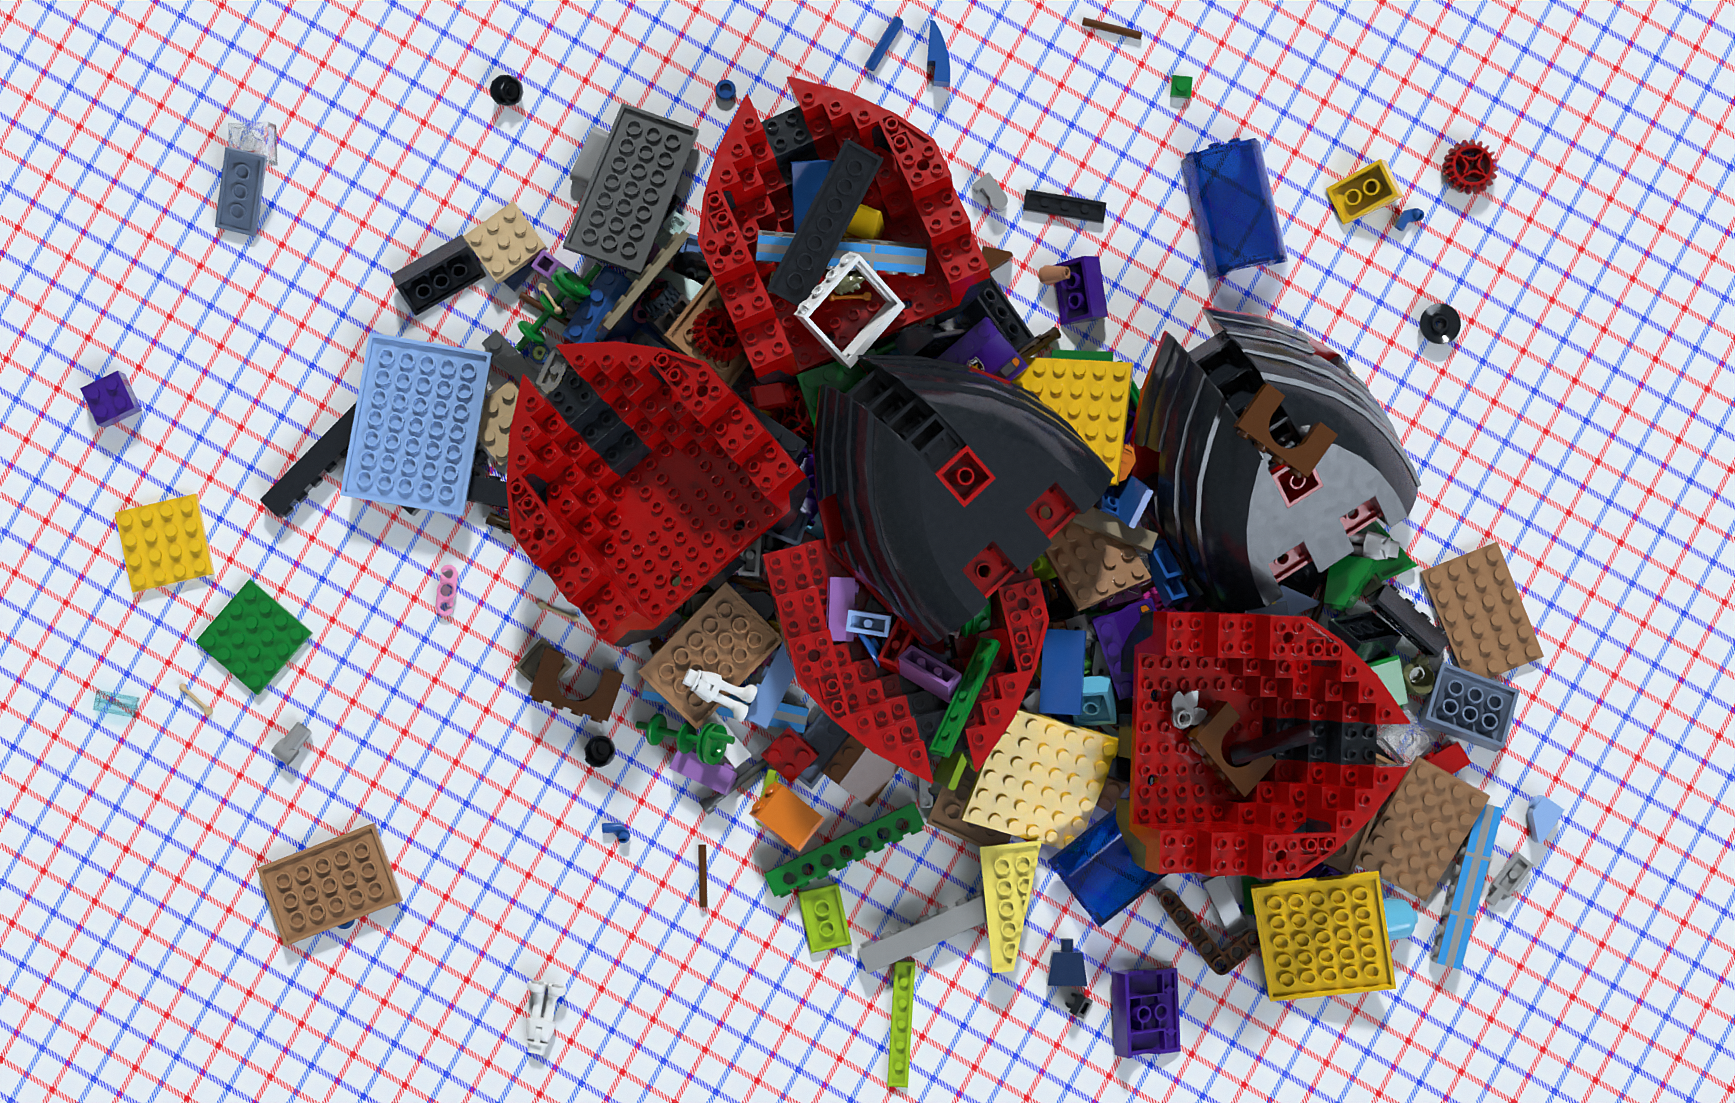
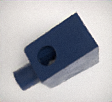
[1046,938,1087,986]

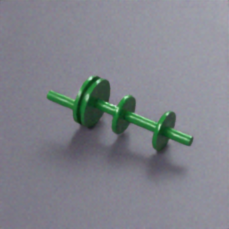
[515,263,602,352]
[635,713,735,765]

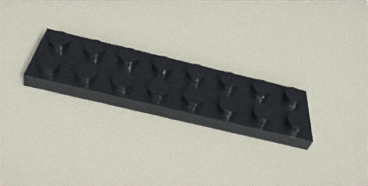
[766,138,884,307]

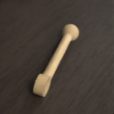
[538,283,563,314]
[538,601,579,622]
[179,683,213,715]

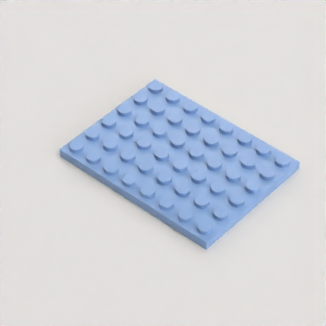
[340,332,493,516]

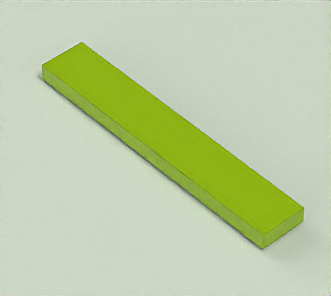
[887,960,915,1088]

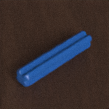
[865,16,904,71]

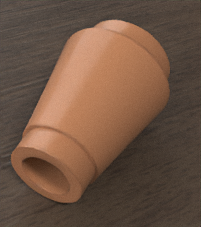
[1038,265,1070,285]

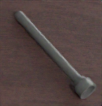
[699,758,769,815]

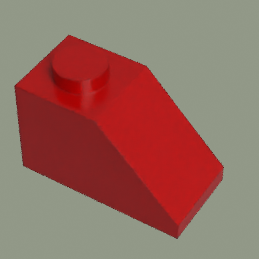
[750,382,795,412]

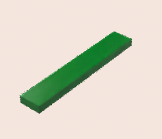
[928,637,1001,758]

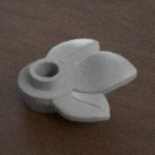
[1171,690,1208,729]

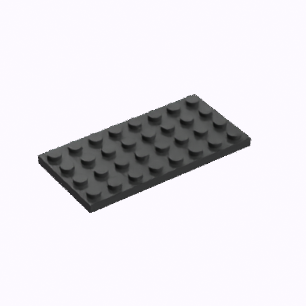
[563,103,699,275]

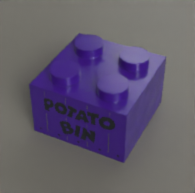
[80,371,142,428]

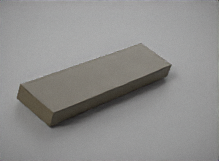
[1073,507,1158,554]

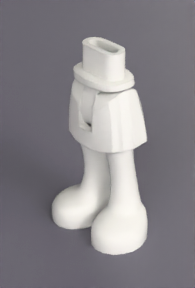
[1349,531,1400,560]
[682,668,757,722]
[526,980,566,1055]

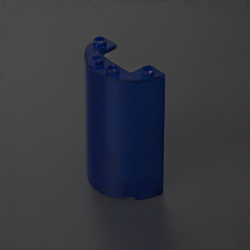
[1181,138,1288,280]
[1048,797,1168,928]

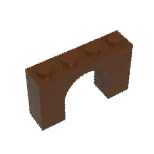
[1233,383,1338,479]
[528,647,624,724]
[1185,700,1277,798]

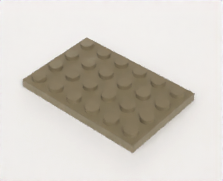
[595,230,690,342]

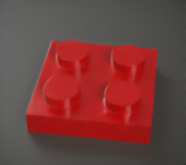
[761,725,819,784]

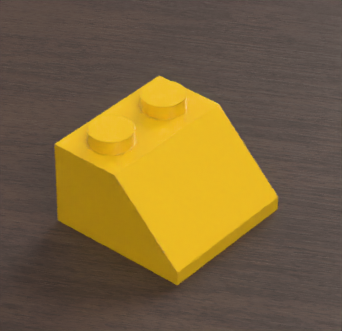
[843,204,885,240]

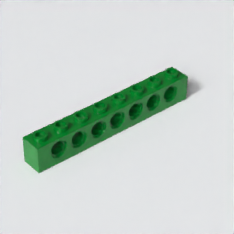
[764,801,925,898]

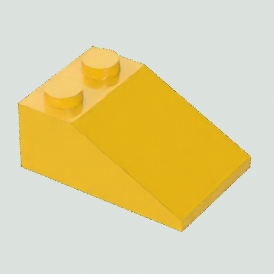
[1326,159,1404,225]

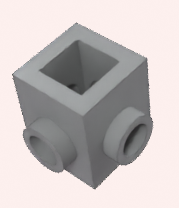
[1065,614,1097,648]

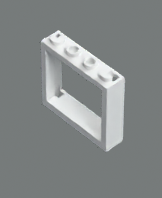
[794,252,905,368]

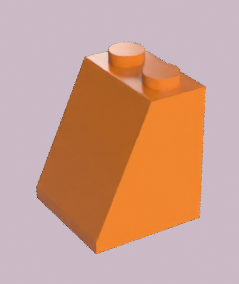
[749,781,825,852]

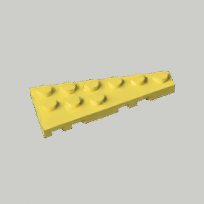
[979,840,1042,973]

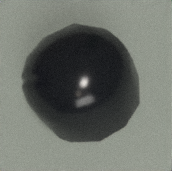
[490,75,524,106]
[584,735,616,768]

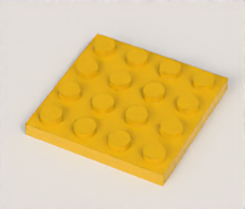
[115,494,215,593]

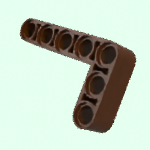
[1157,889,1261,975]

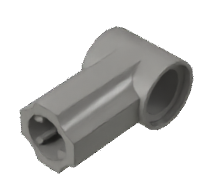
[271,722,312,765]

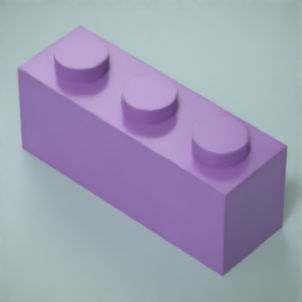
[826,577,859,641]
[898,645,962,703]
[669,748,738,796]

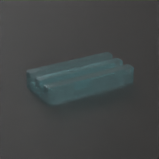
[93,690,140,718]

